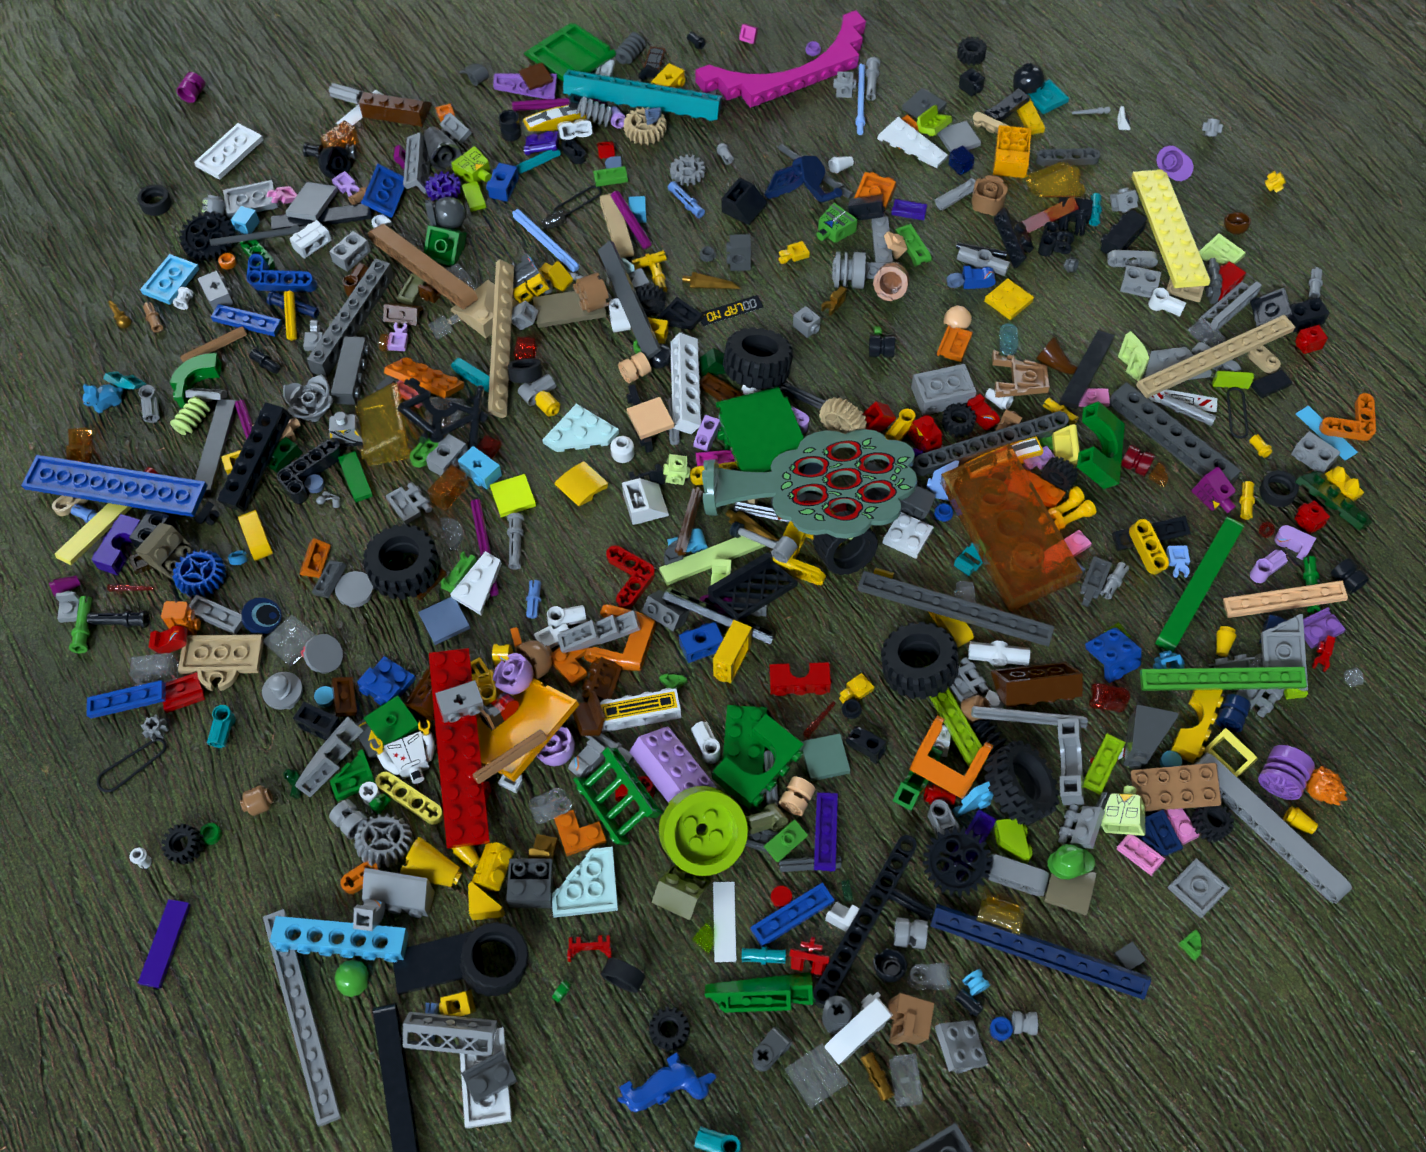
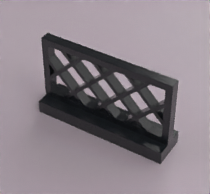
[708,552,798,622]

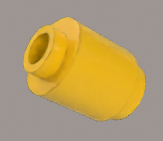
[535,391,560,416]

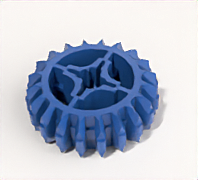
[173,548,226,597]

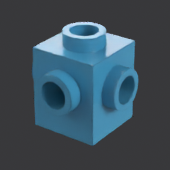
[1153,651,1185,669]

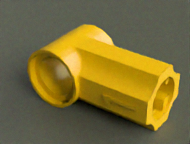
[885,409,915,441]

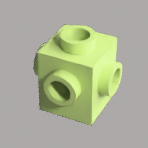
[663,454,690,485]

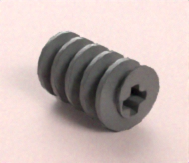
[615,32,646,64]
[822,996,852,1034]

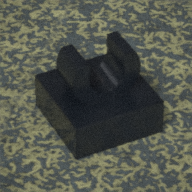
[195,501,220,526]

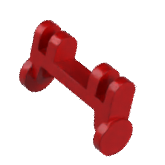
[567,935,612,962]

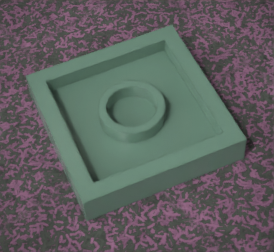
[801,734,850,782]

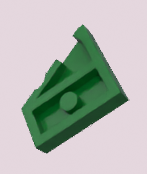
[330,749,376,801]

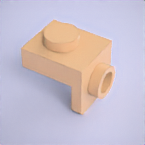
[884,232,907,259]

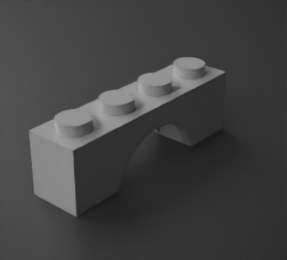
[1058,718,1085,805]

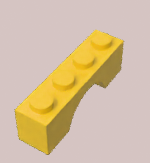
[1170,690,1224,763]

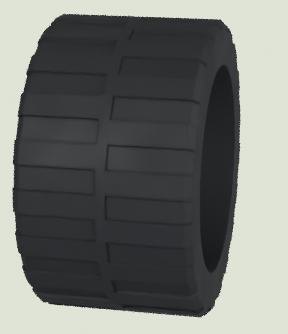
[813,511,878,575]
[460,922,529,997]

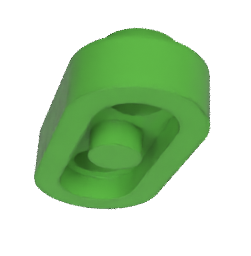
[410,437,439,468]

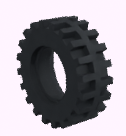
[984,741,1060,825]

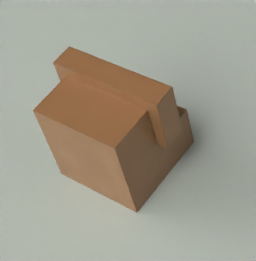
[888,993,934,1045]

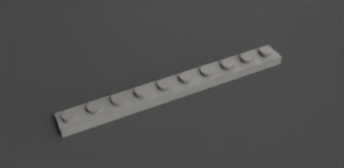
[263,909,341,1127]

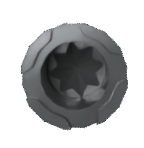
[425,197,466,229]

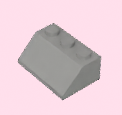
[362,868,435,918]

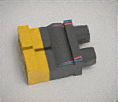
[511,254,550,303]

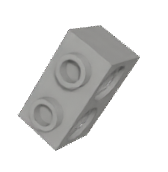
[329,231,371,272]
[1120,265,1161,298]
[1291,431,1341,474]

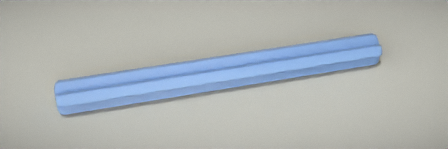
[512,209,579,272]

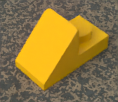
[540,261,573,292]

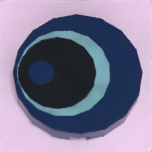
[241,598,282,634]

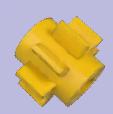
[1265,171,1286,193]

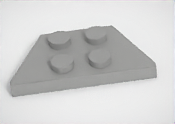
[1145,347,1212,380]
[1261,614,1308,691]

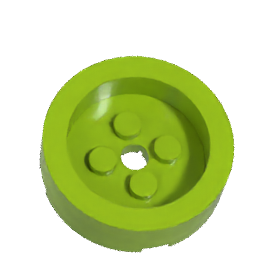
[659,786,748,876]

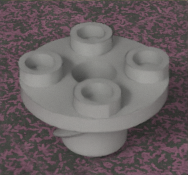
[262,672,303,710]

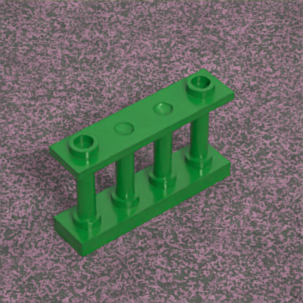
[573,747,663,845]

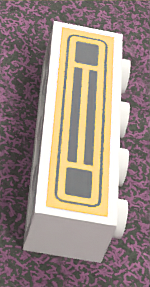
[600,688,681,733]

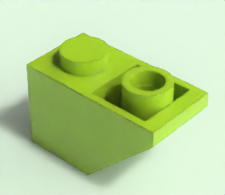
[993,819,1032,864]

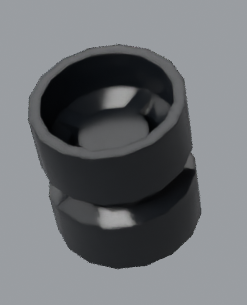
[498,110,522,141]
[869,334,895,358]
[1330,558,1370,594]

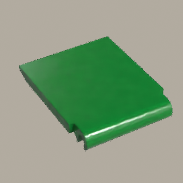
[524,23,616,81]
[716,387,804,472]

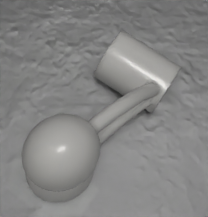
[316,491,340,508]

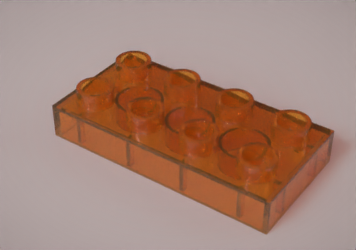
[940,444,1083,611]

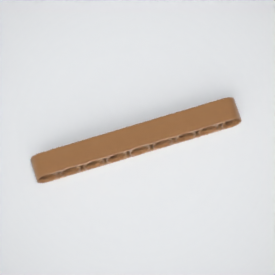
[368,224,478,309]

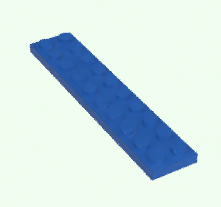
[21,455,208,517]

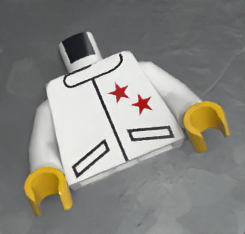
[370,719,435,784]

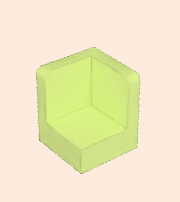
[711,559,731,585]

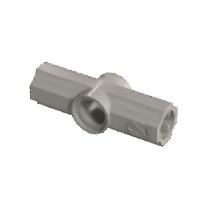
[956,246,1010,276]

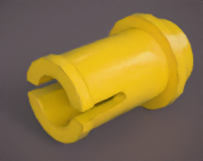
[1249,434,1272,458]

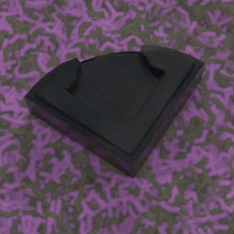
[638,64,660,80]

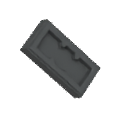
[312,560,346,598]

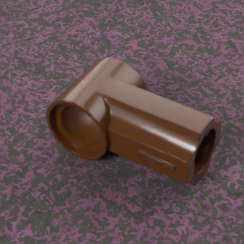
[343,263,368,297]

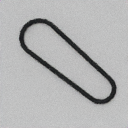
[97,738,167,792]

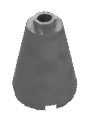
[424,127,461,171]

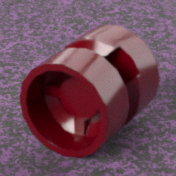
[1121,444,1155,477]

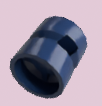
[1216,694,1251,733]

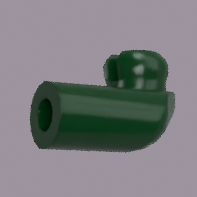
[283,769,301,798]

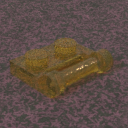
[976,893,1025,935]

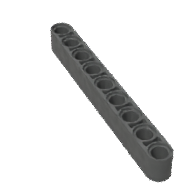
[913,411,1069,476]

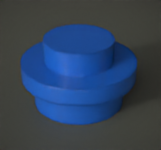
[934,503,953,522]

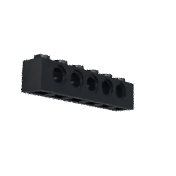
[217,402,292,513]

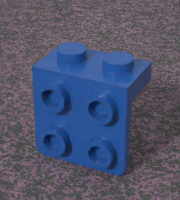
[1085,628,1141,683]

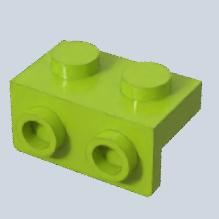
[917,105,952,136]

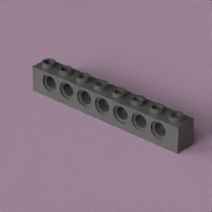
[307,259,394,377]
[1109,382,1241,484]

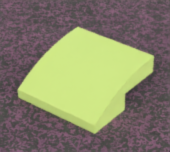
[1118,331,1149,381]

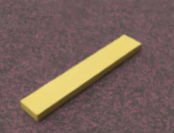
[55,503,132,565]

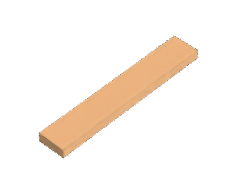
[1223,580,1348,618]

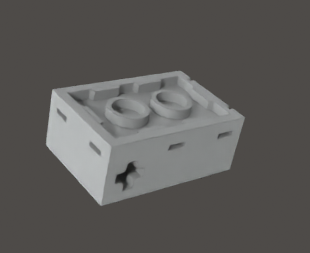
[911,364,976,416]

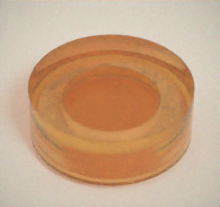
[379,334,389,352]

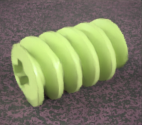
[170,396,210,435]

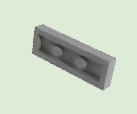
[189,594,243,635]

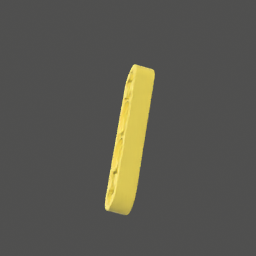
[375,772,444,825]

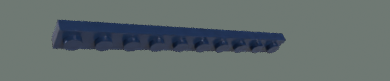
[930,904,1151,1000]

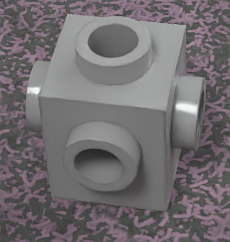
[833,72,856,98]
[1110,187,1138,213]

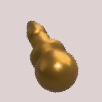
[108,300,131,329]

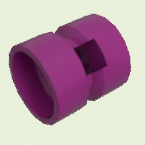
[176,72,206,103]

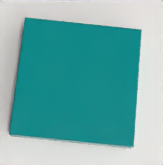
[1027,79,1069,114]

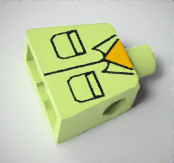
[1101,786,1145,836]

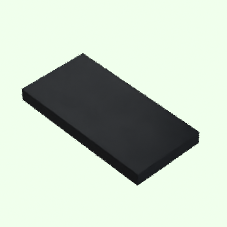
[393,931,485,995]

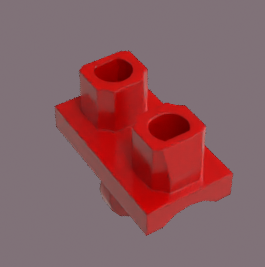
[789,936,830,975]

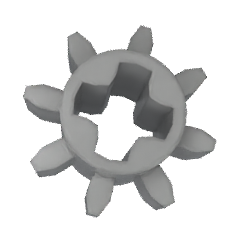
[1202,119,1223,137]
[141,715,169,741]

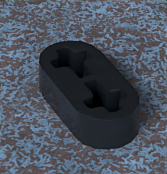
[562,139,586,164]

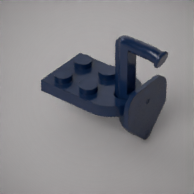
[764,156,842,202]

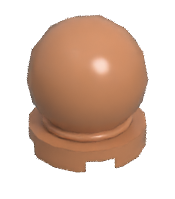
[873,263,910,301]

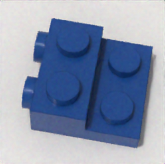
[357,656,416,706]

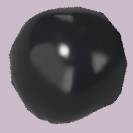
[648,343,671,369]
[873,948,907,982]

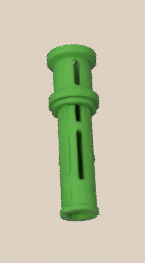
[69,596,92,653]

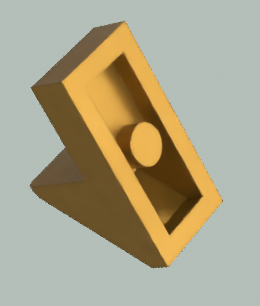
[528,834,558,860]

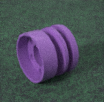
[1258,745,1315,800]

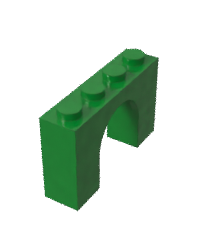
[1077,401,1125,489]
[712,714,804,810]

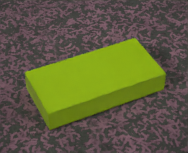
[461,181,486,212]
[1212,371,1254,389]

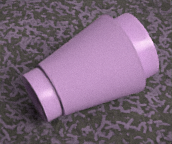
[610,106,626,128]

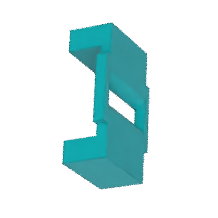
[954,538,991,576]

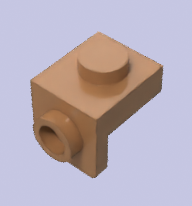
[995,409,1022,440]

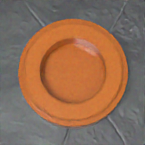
[218,253,237,270]

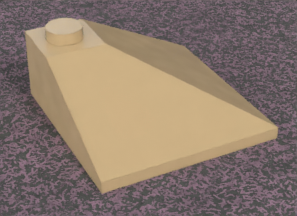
[451,280,519,338]

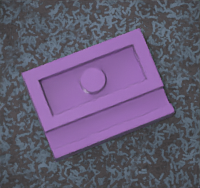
[1303,607,1346,649]

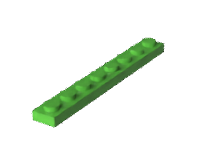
[1140,667,1307,691]

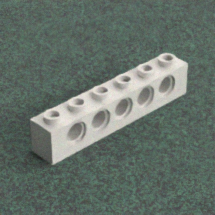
[671,332,702,434]

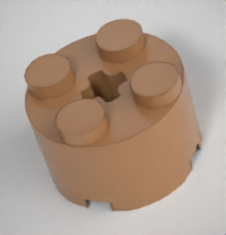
[971,175,1008,216]
[573,272,609,313]

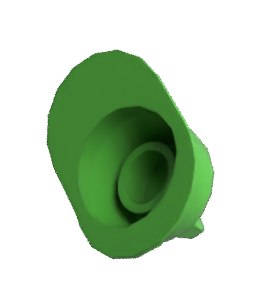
[1047,844,1095,880]

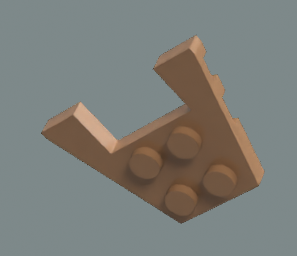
[992,350,1049,398]

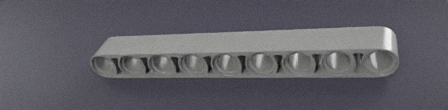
[1193,753,1352,904]

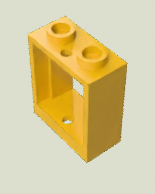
[713,620,752,683]

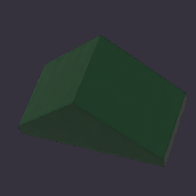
[698,348,726,377]

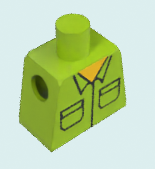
[451,146,492,183]

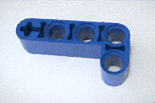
[247,254,317,292]

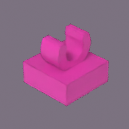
[739,23,758,44]

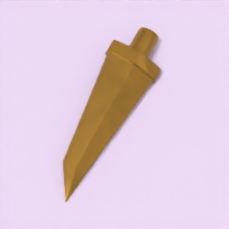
[682,272,741,289]
[726,509,779,541]

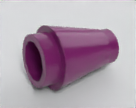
[49,575,81,597]

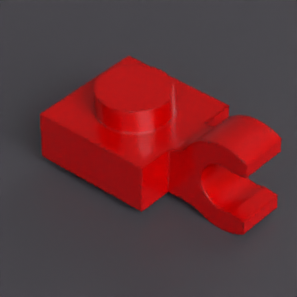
[1312,635,1336,672]

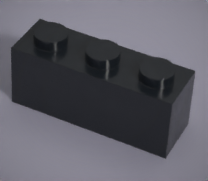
[1100,209,1148,254]

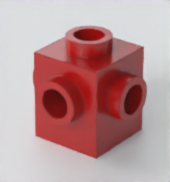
[1294,500,1330,535]

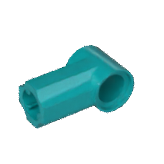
[207,705,236,748]
[694,1127,742,1152]

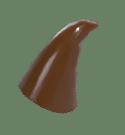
[1036,337,1078,374]

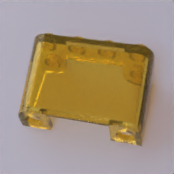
[1025,161,1086,198]

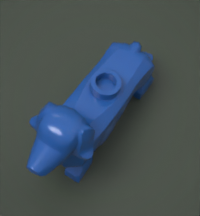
[618,1053,716,1112]

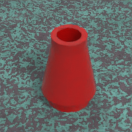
[924,784,956,805]

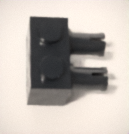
[1057,196,1093,236]

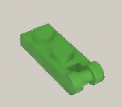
[895,224,932,267]

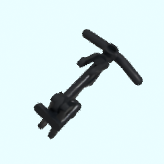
[397,378,489,449]

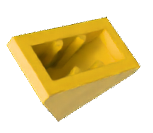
[468,882,505,920]

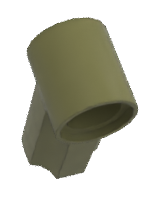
[745,803,788,834]

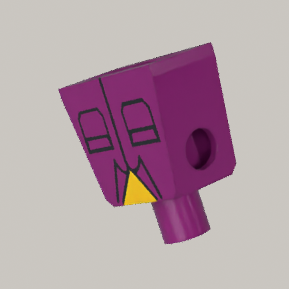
[1191,467,1237,514]

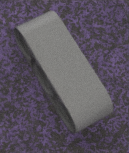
[985,854,1049,896]

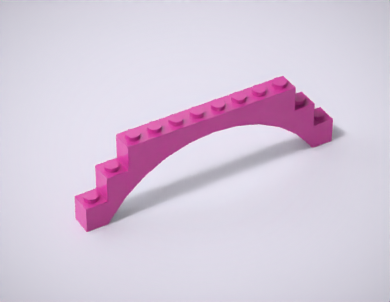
[695,10,866,108]

